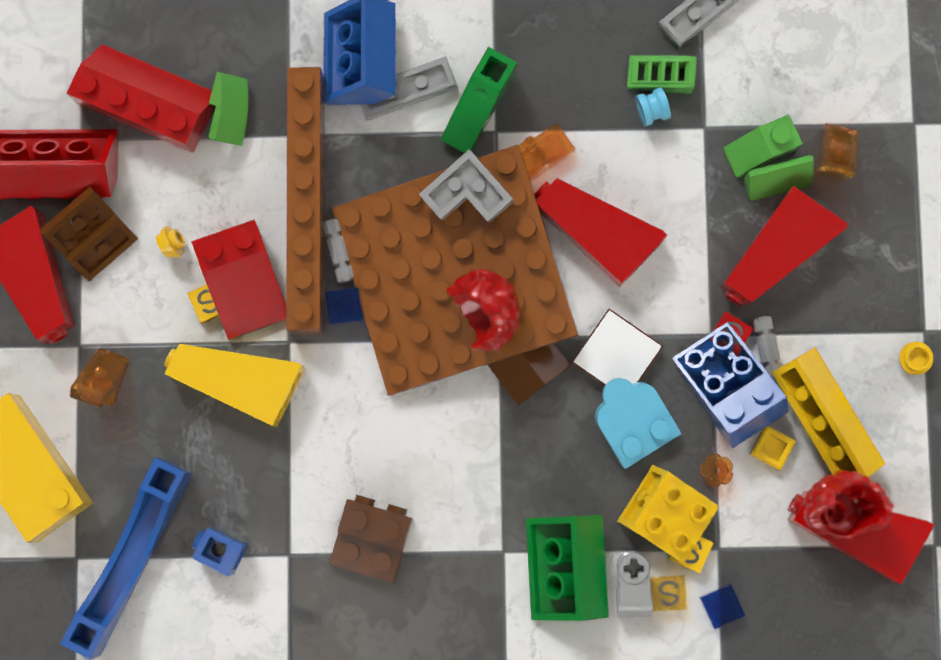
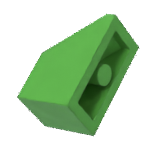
[722,114,803,178]

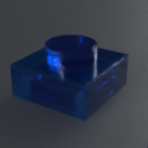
[325,287,363,326]
[699,583,746,629]

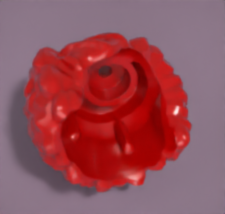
[446,269,520,352]
[804,470,894,540]

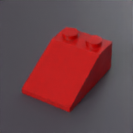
[191,219,286,340]

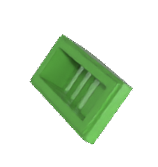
[627,56,697,94]

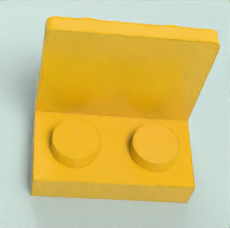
[617,465,718,563]

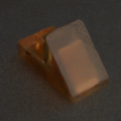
[519,123,576,182]
[813,123,858,181]
[70,348,130,408]

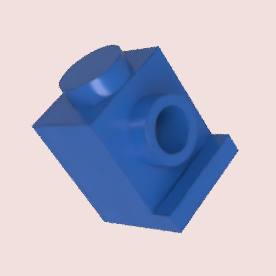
[192,527,249,576]

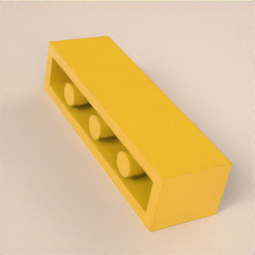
[771,347,886,477]

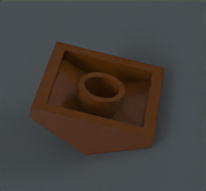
[487,344,571,406]

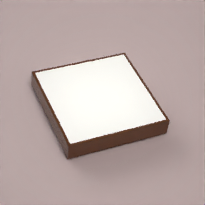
[571,308,664,386]

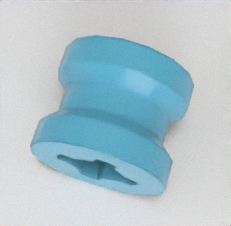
[635,87,671,127]

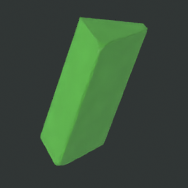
[743,155,814,201]

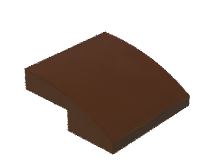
[40,187,139,282]

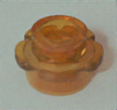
[700,454,733,487]

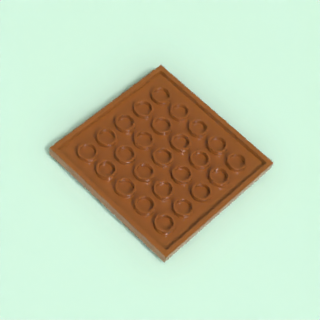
[332,144,579,396]

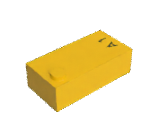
[0,393,93,543]

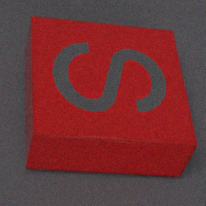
[709,311,754,357]

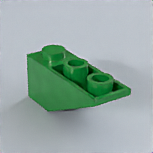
[440,47,517,154]

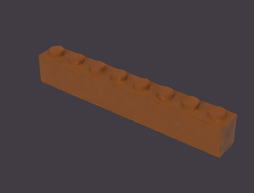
[286,67,325,334]

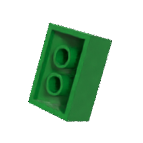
[526,515,609,621]

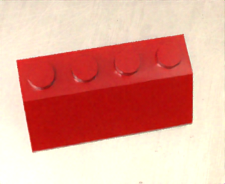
[66,44,215,153]
[0,129,118,200]

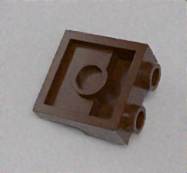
[329,494,413,583]

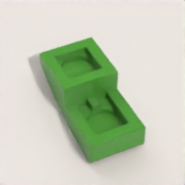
[208,72,248,146]

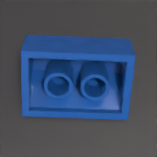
[323,0,396,105]

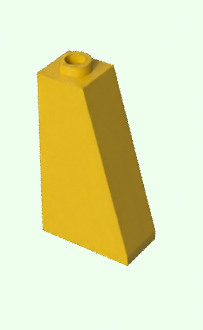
[164,344,306,427]

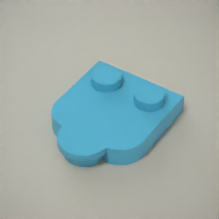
[595,378,682,469]

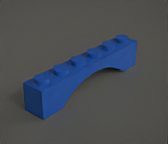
[60,458,193,659]

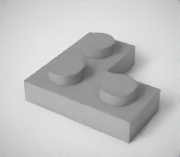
[419,149,515,223]

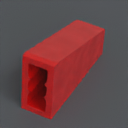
[535,178,668,287]
[720,186,849,306]
[0,205,74,344]
[787,491,935,584]

